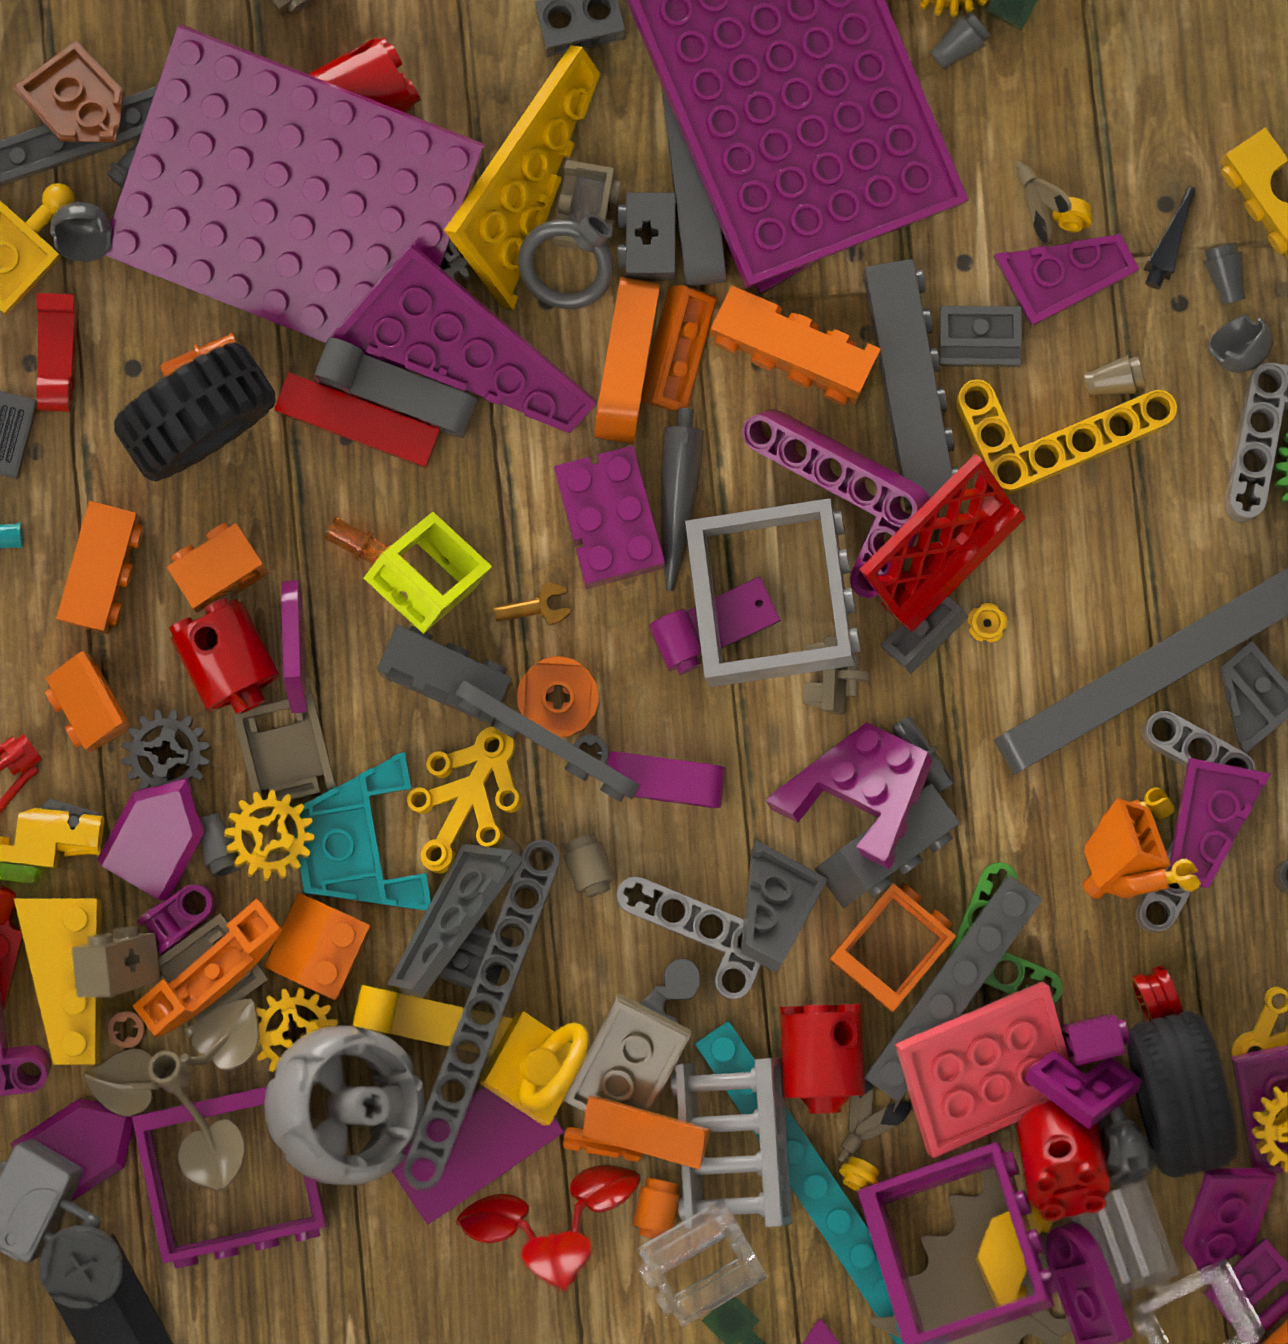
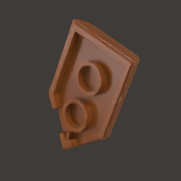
[12,40,125,143]

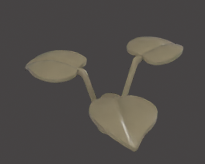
[84,999,260,1191]

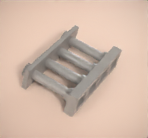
[671,1058,792,1231]

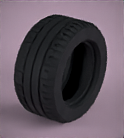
[1127,1011,1238,1178]

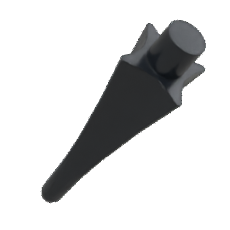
[1143,186,1196,289]

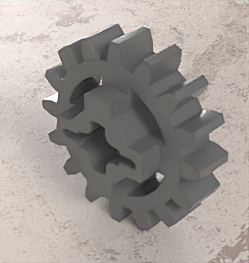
[121,710,211,791]

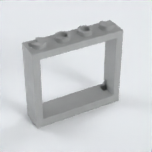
[685,498,861,687]

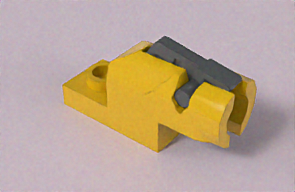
[0,799,105,869]

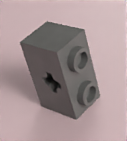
[618,193,675,280]

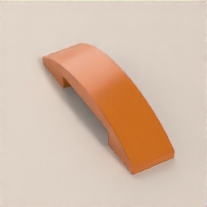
[132,898,282,1038]

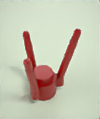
[0,734,43,813]

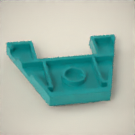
[292,752,431,911]

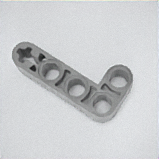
[1224,363,1288,522]
[617,876,761,999]

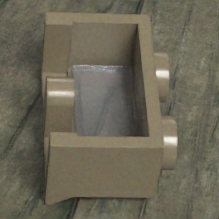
[552,160,621,251]

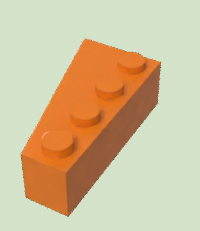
[709,285,881,406]

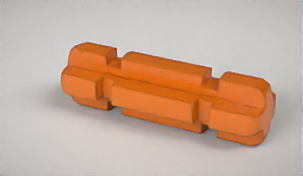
[563,1127,643,1162]

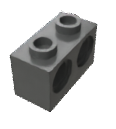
[535,0,625,57]

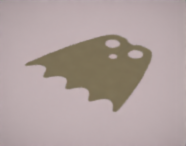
[870,1167,1072,1344]

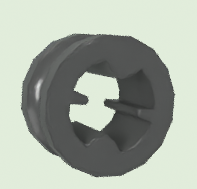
[574,734,608,764]

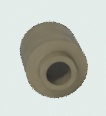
[564,834,616,898]

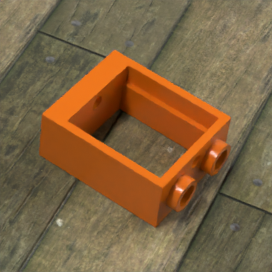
[828,883,956,1012]

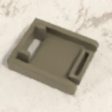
[233,693,336,801]
[151,913,269,1038]

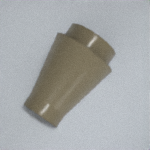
[1084,355,1146,397]

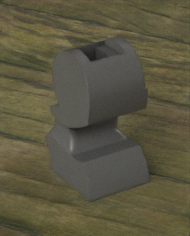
[641,959,700,1023]

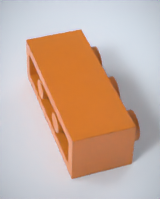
[56,500,144,635]

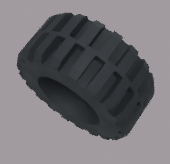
[114,342,276,482]

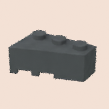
[377,624,512,726]
[815,783,960,908]

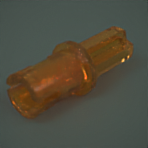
[324,516,404,565]

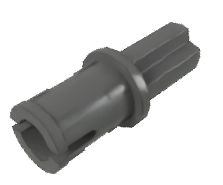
[892,716,955,793]

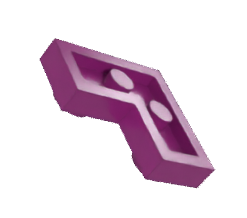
[1025,1050,1142,1129]

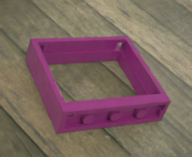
[132,1087,328,1269]
[857,1142,1057,1344]

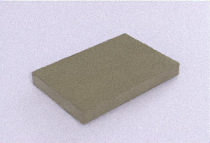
[564,993,692,1112]

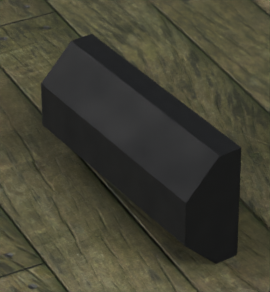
[52,1234,173,1344]

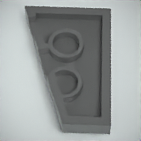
[741,840,828,973]

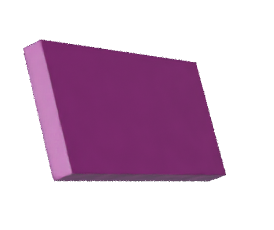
[392,1087,564,1225]

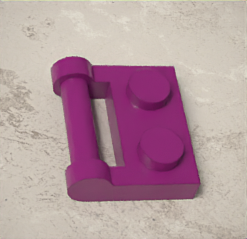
[1202,1238,1288,1344]

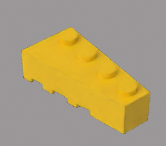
[14,899,103,1065]

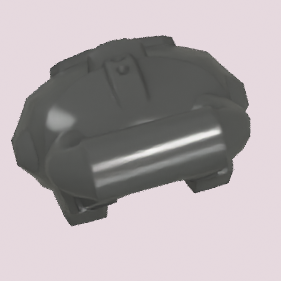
[1099,1105,1156,1185]

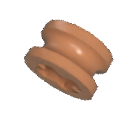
[107,1011,145,1048]

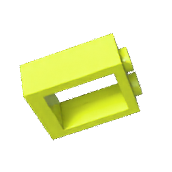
[363,512,492,634]

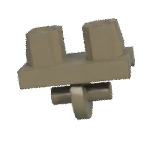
[803,637,871,714]

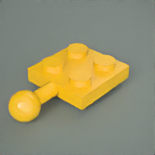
[0,183,75,316]

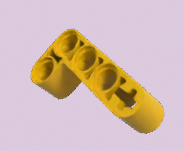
[352,985,513,1056]

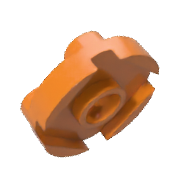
[517,656,599,739]

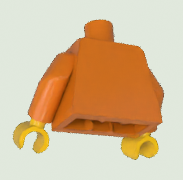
[1082,787,1201,899]

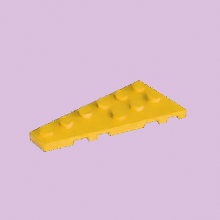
[444,45,601,310]

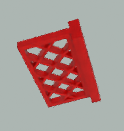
[859,454,1026,632]

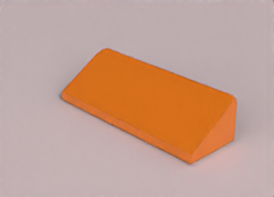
[641,285,717,412]
[582,1095,711,1170]

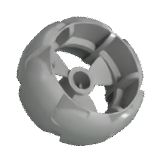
[265,1026,425,1185]

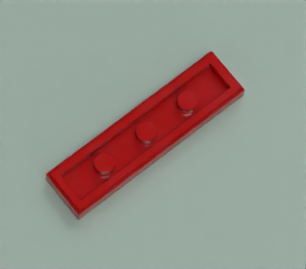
[274,372,440,468]

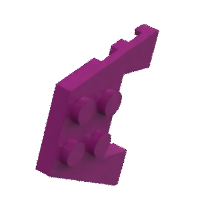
[766,722,933,870]

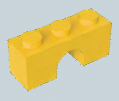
[1220,127,1288,258]

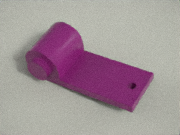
[648,576,781,675]

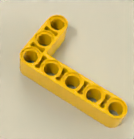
[955,379,1177,495]

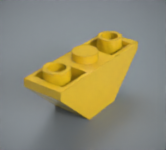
[975,1202,1053,1307]

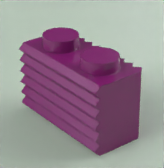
[1061,1014,1130,1065]

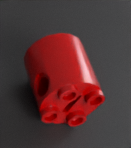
[308,37,421,113]
[169,598,280,715]
[780,1004,865,1114]
[1016,1100,1110,1222]

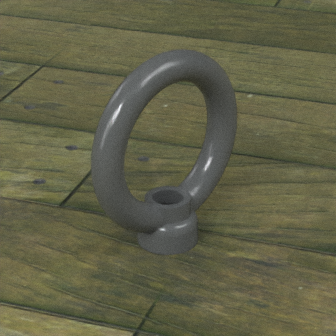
[518,214,614,309]

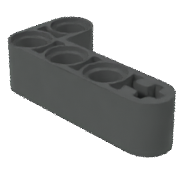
[313,337,479,438]

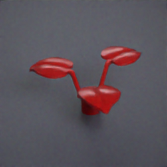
[456,1165,641,1292]

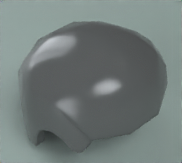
[50,201,112,262]
[1208,315,1274,373]

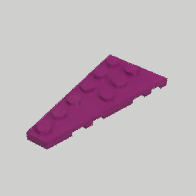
[331,244,597,433]

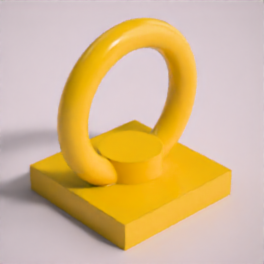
[478,1011,589,1125]

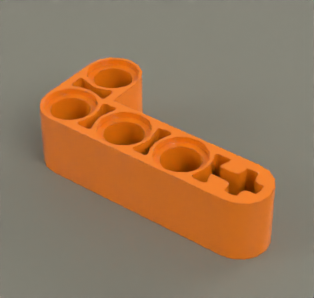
[594,277,660,444]

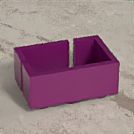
[554,445,665,589]

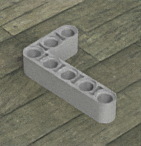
[1135,711,1255,932]

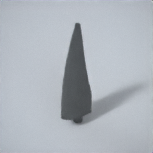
[661,408,704,591]

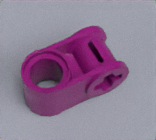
[137,885,217,955]

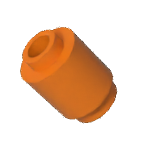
[632,1177,681,1240]

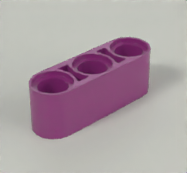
[607,751,726,808]

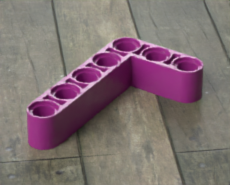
[742,409,930,598]

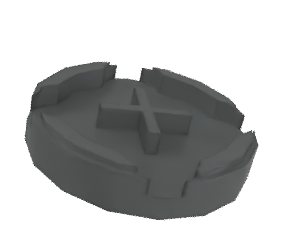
[39,1226,123,1309]

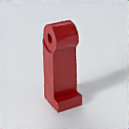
[36,293,79,412]

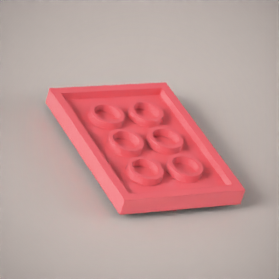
[895,982,1070,1158]

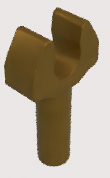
[494,583,571,625]

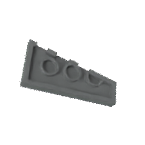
[387,843,523,998]

